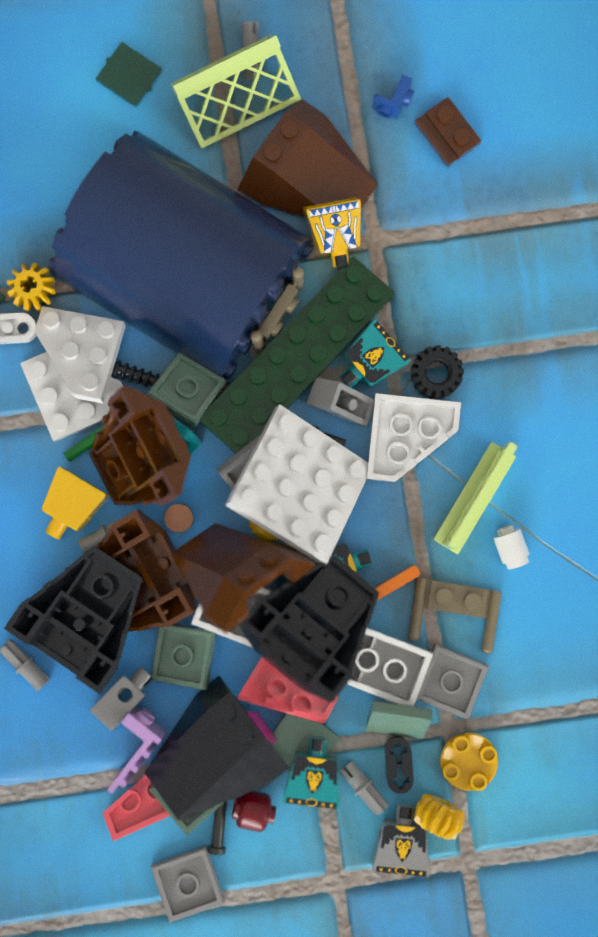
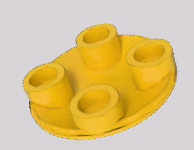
[440,733,498,791]

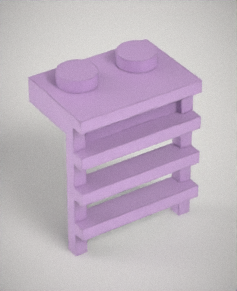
[107,706,168,794]

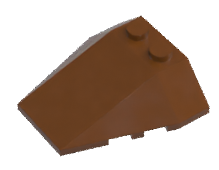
[238,99,378,217]
[89,386,191,505]
[95,509,196,632]
[171,523,315,634]

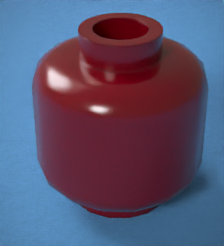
[232,791,276,832]

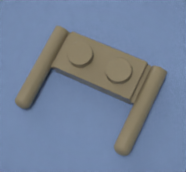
[251,267,304,352]
[408,578,502,654]

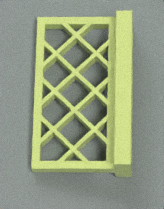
[170,34,301,149]
[432,442,518,555]

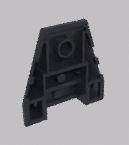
[4,546,143,694]
[238,555,379,702]
[144,676,290,820]

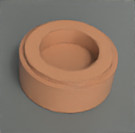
[164,504,194,533]

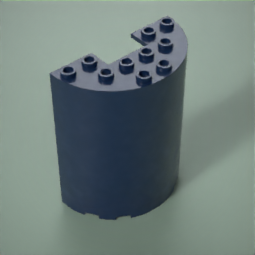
[49,131,314,379]

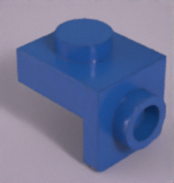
[372,74,415,119]

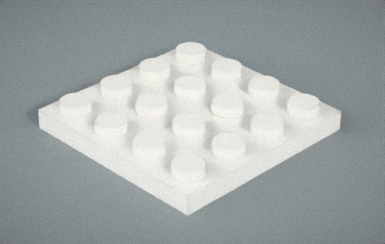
[225,405,368,564]

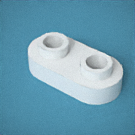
[0,313,37,344]

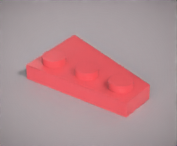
[236,657,339,724]
[103,775,170,841]

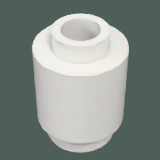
[493,525,530,570]

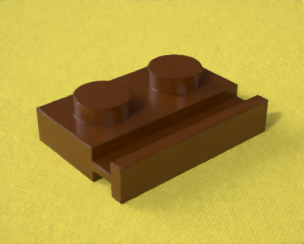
[414,97,481,168]

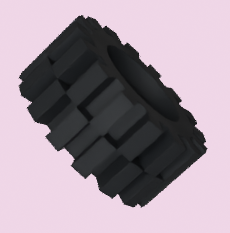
[411,345,464,399]

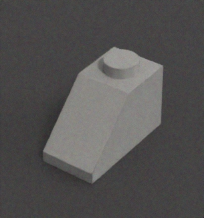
[307,377,374,427]

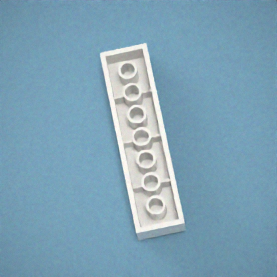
[191,587,433,706]

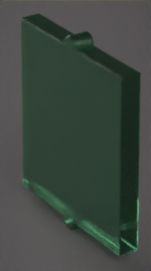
[96,42,162,107]

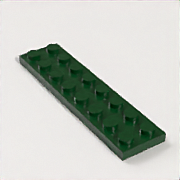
[200,256,395,454]

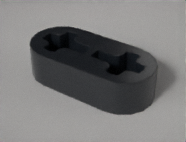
[384,736,414,794]

